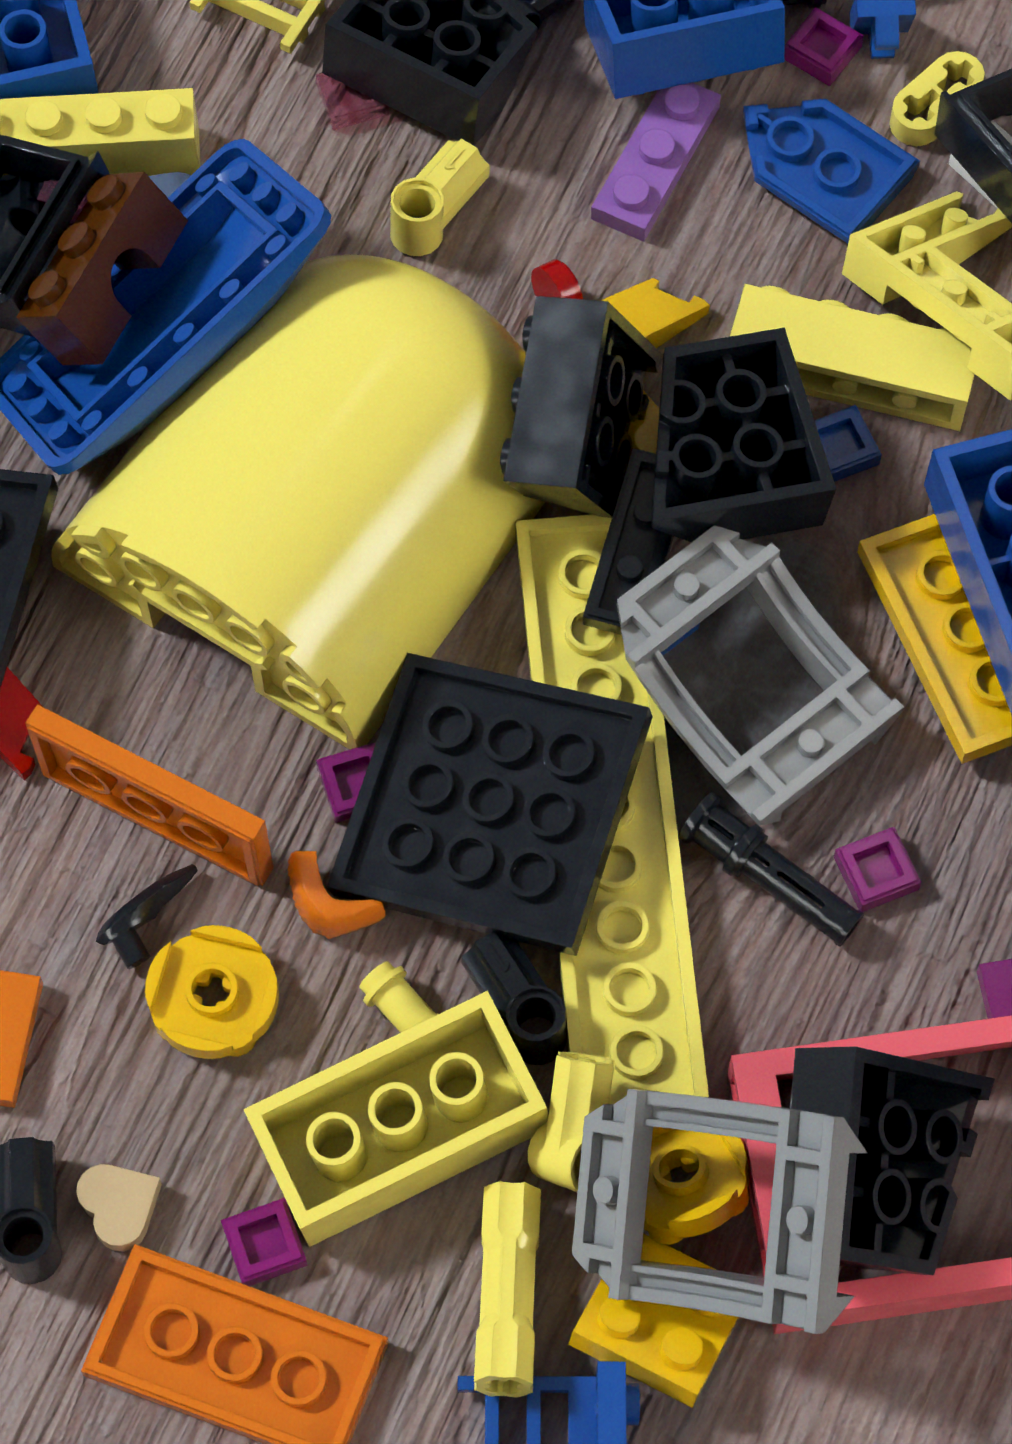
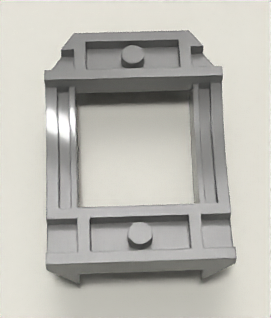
[617,525,904,826]
[572,1089,867,1334]

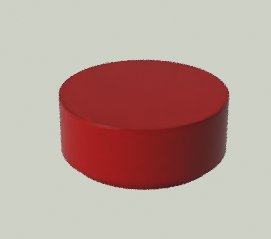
[531,259,583,299]

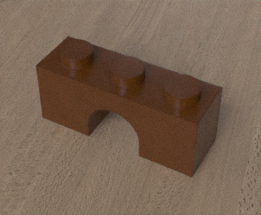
[16,172,188,365]

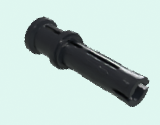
[678,792,864,947]

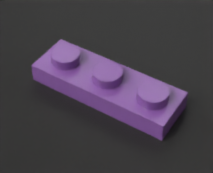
[591,83,721,242]

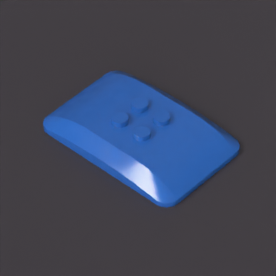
[0,139,331,475]

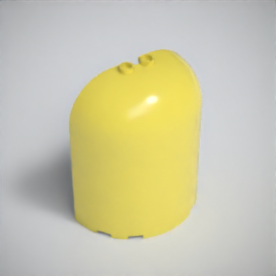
[51,255,545,750]

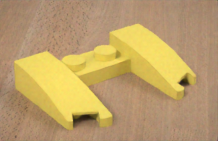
[842,191,1012,400]

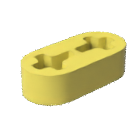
[889,51,985,147]

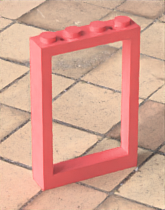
[727,1015,1012,1335]

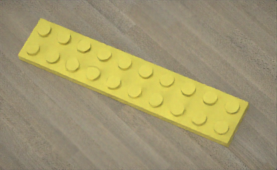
[516,514,709,1104]

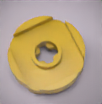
[145,925,279,1059]
[644,1127,750,1245]

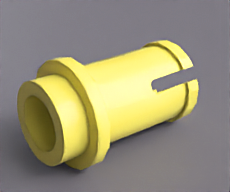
[359,961,438,1033]

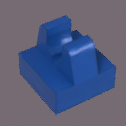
[849,0,916,59]

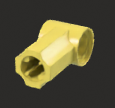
[390,139,490,256]
[528,1052,615,1192]

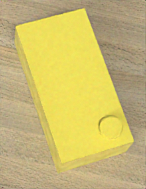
[243,990,548,1247]

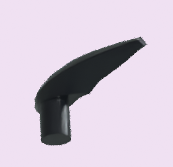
[96,864,198,969]

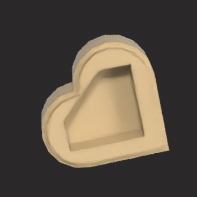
[76,1164,162,1252]

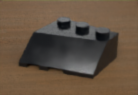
[322,0,537,146]
[500,296,663,518]
[651,327,836,543]
[790,1047,995,1275]

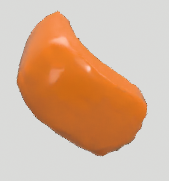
[287,851,386,939]

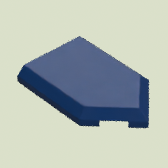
[743,99,920,244]

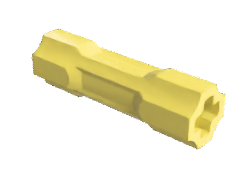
[474,1181,541,1398]

